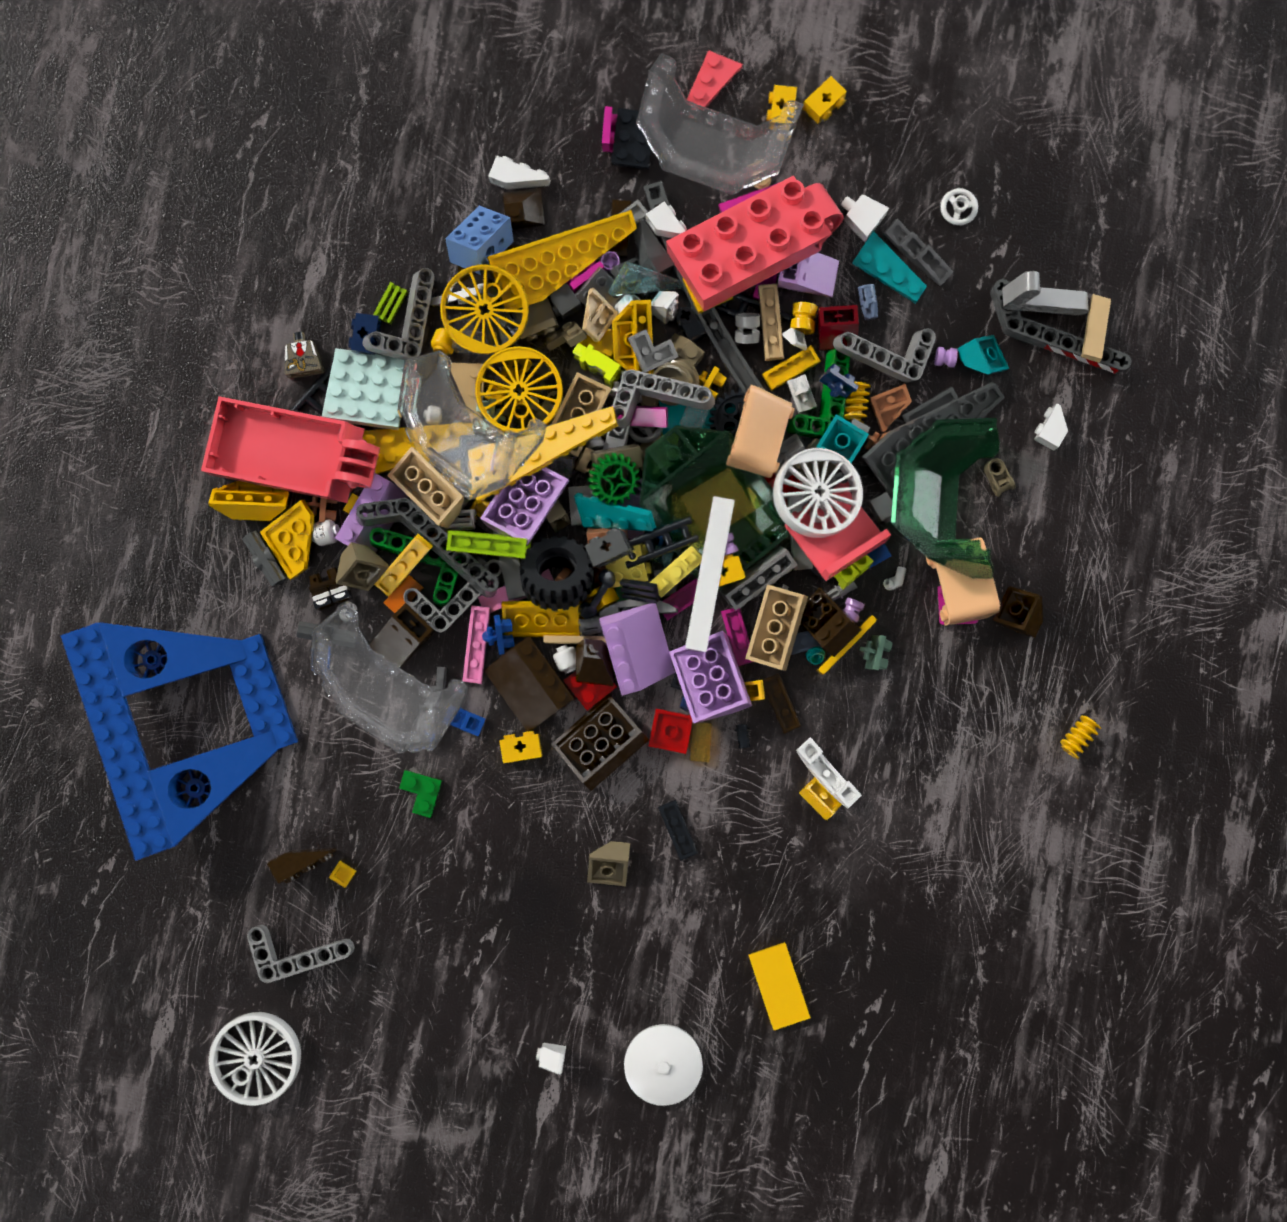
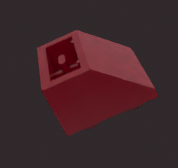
[817,305,859,350]

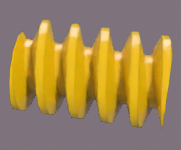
[844,382,871,423]
[1060,715,1102,759]

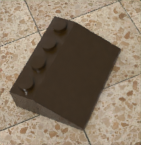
[484,636,575,732]
[551,694,649,791]

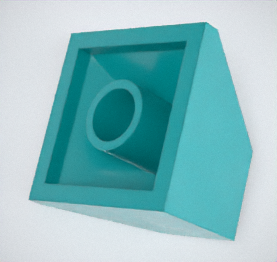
[957,335,1009,375]
[816,414,869,463]

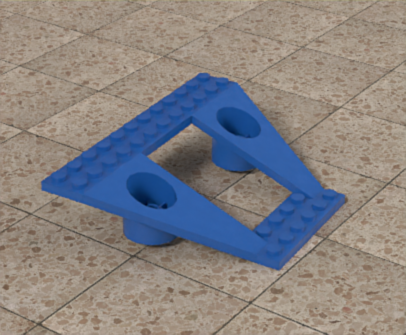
[61,622,298,860]

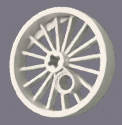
[773,448,863,538]
[209,1012,301,1105]

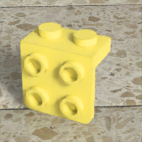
[606,543,652,588]

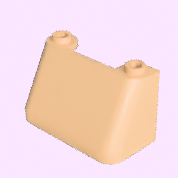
[726,385,795,478]
[926,538,1000,626]

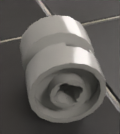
[735,313,760,344]

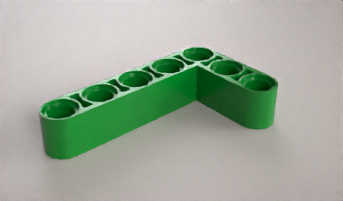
[786,349,850,439]
[370,528,462,607]

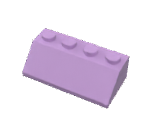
[335,473,408,553]

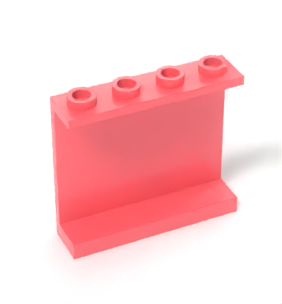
[785,481,891,581]

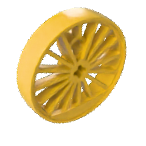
[440,264,529,354]
[475,346,563,435]

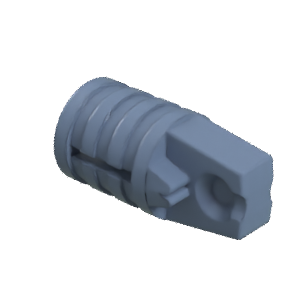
[858,284,878,320]

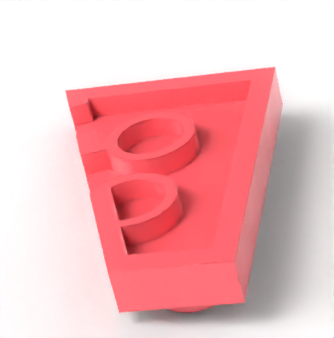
[686,50,743,110]

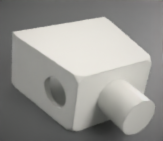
[841,195,889,242]

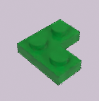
[399,770,442,818]

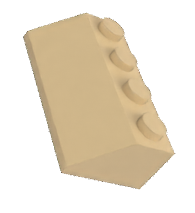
[551,372,612,457]
[387,447,464,528]
[745,584,808,670]

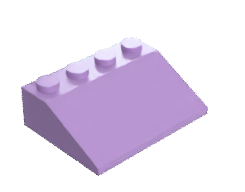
[480,467,569,545]
[599,603,675,696]
[669,631,752,724]

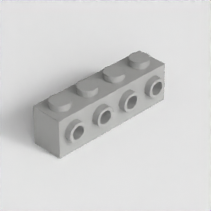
[720,546,797,611]

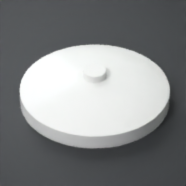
[624,1024,703,1106]

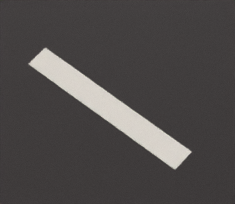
[685,496,735,652]

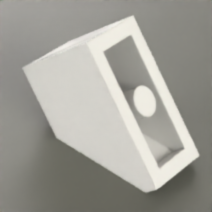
[536,1043,566,1074]

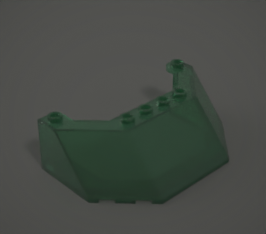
[891,418,1000,579]

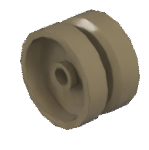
[651,358,699,405]

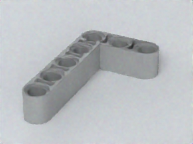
[363,268,434,360]
[1002,271,1089,315]
[833,328,936,383]
[612,370,715,428]
[403,559,503,632]
[247,925,355,983]

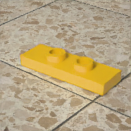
[762,346,821,391]

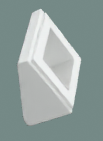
[782,328,807,351]

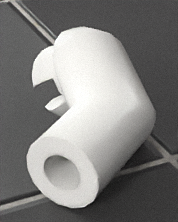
[883,566,907,590]

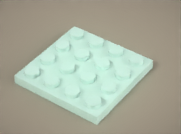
[321,348,411,430]

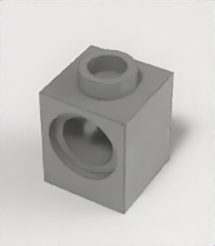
[868,492,898,524]

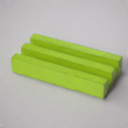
[373,282,408,325]

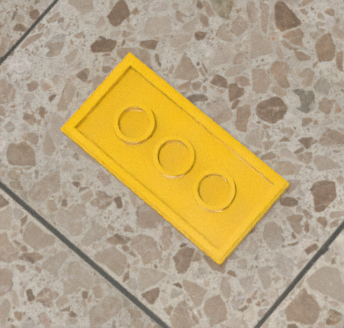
[502,601,580,637]
[748,942,810,1031]

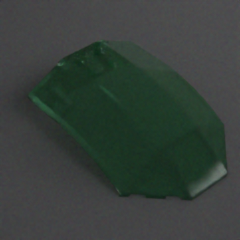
[639,425,792,593]

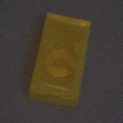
[690,722,712,762]

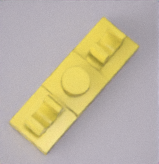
[649,545,702,598]

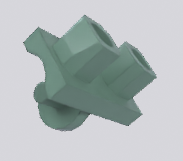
[859,635,893,670]

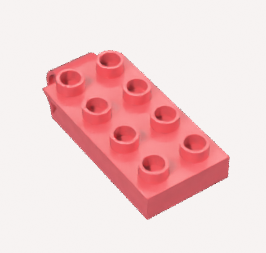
[666,175,844,311]
[201,396,380,503]

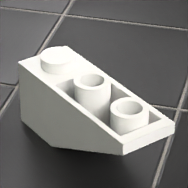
[488,156,550,189]
[651,291,679,324]

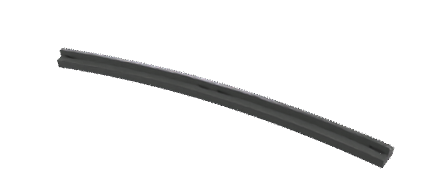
[644,181,807,448]

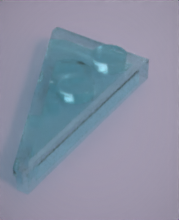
[608,261,683,296]

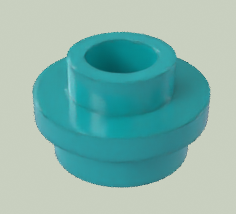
[806,646,825,665]

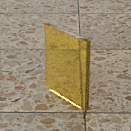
[680,468,755,539]

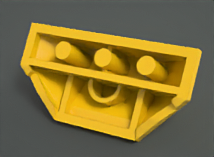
[612,300,654,374]
[208,481,289,521]

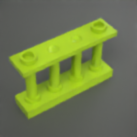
[446,530,531,558]

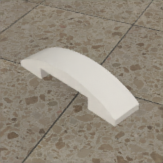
[796,737,861,808]

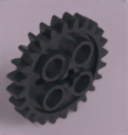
[709,388,748,450]

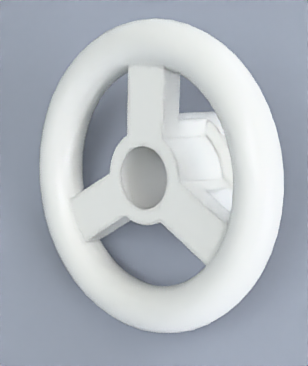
[941,188,978,225]

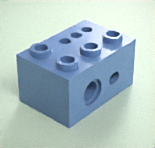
[445,206,514,275]

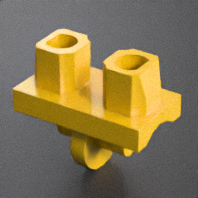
[699,366,727,401]

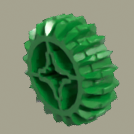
[588,452,640,505]

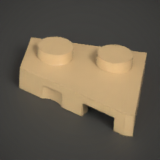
[582,288,618,342]

